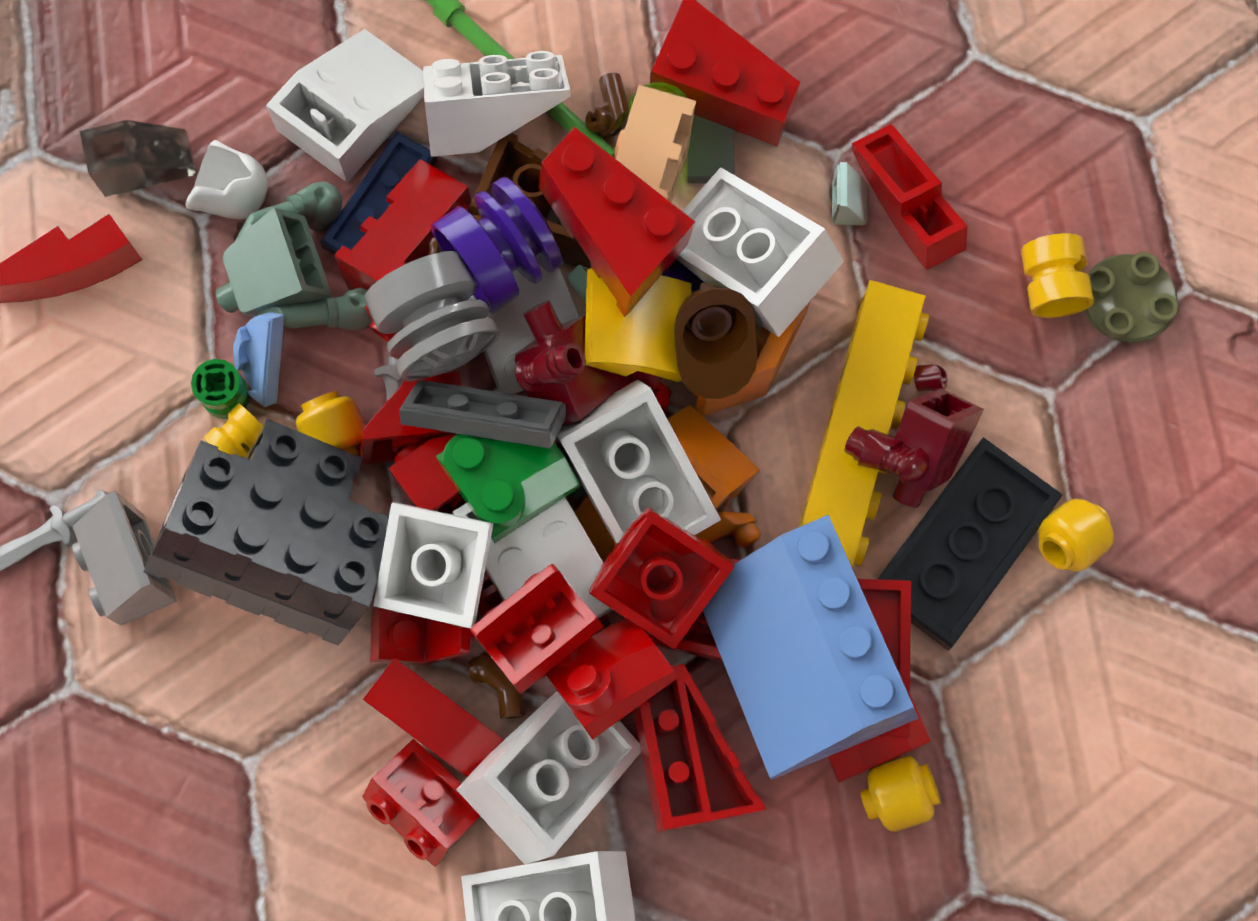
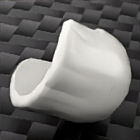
[186,140,268,219]

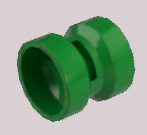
[191,359,250,419]

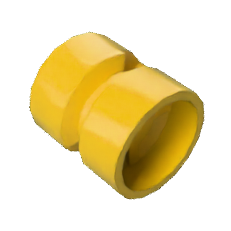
[1021,233,1094,318]

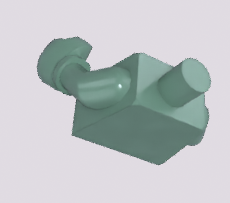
[215,181,372,331]

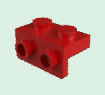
[470,564,604,694]

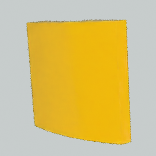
[584,268,692,382]

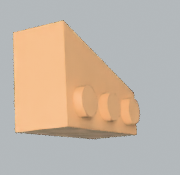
[614,85,696,203]

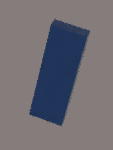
[320,131,437,255]

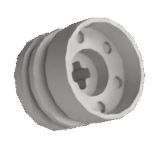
[365,251,500,382]

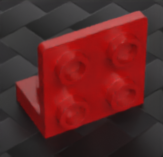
[370,581,474,666]

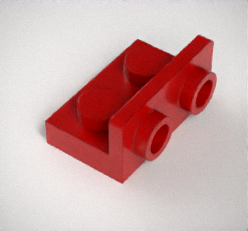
[362,739,481,867]

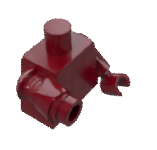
[514,300,662,427]
[844,364,984,508]

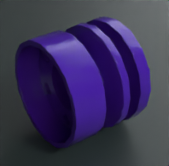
[431,177,563,314]

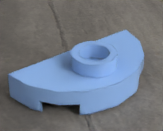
[233,312,284,407]

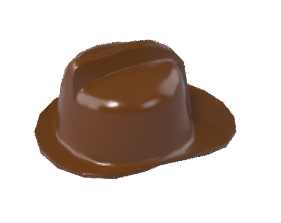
[674,282,758,399]

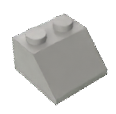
[72,491,177,625]

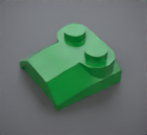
[436,434,581,544]

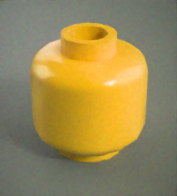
[295,390,366,456]
[1038,498,1114,572]
[860,756,941,832]

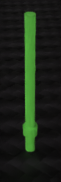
[425,0,615,158]

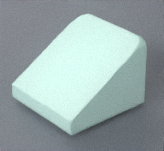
[832,162,868,225]

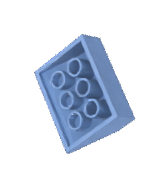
[703,515,918,780]

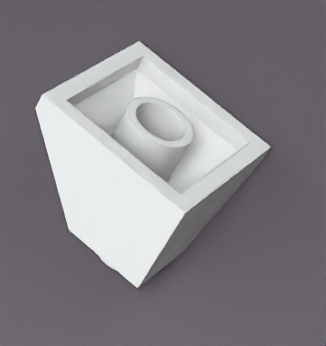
[373,503,493,628]

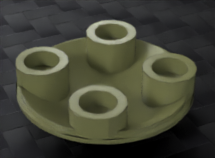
[1084,252,1179,343]

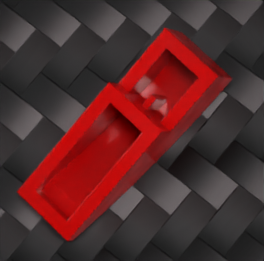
[852,124,968,270]
[0,214,142,303]
[363,658,504,777]

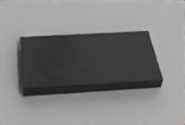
[877,437,1063,651]

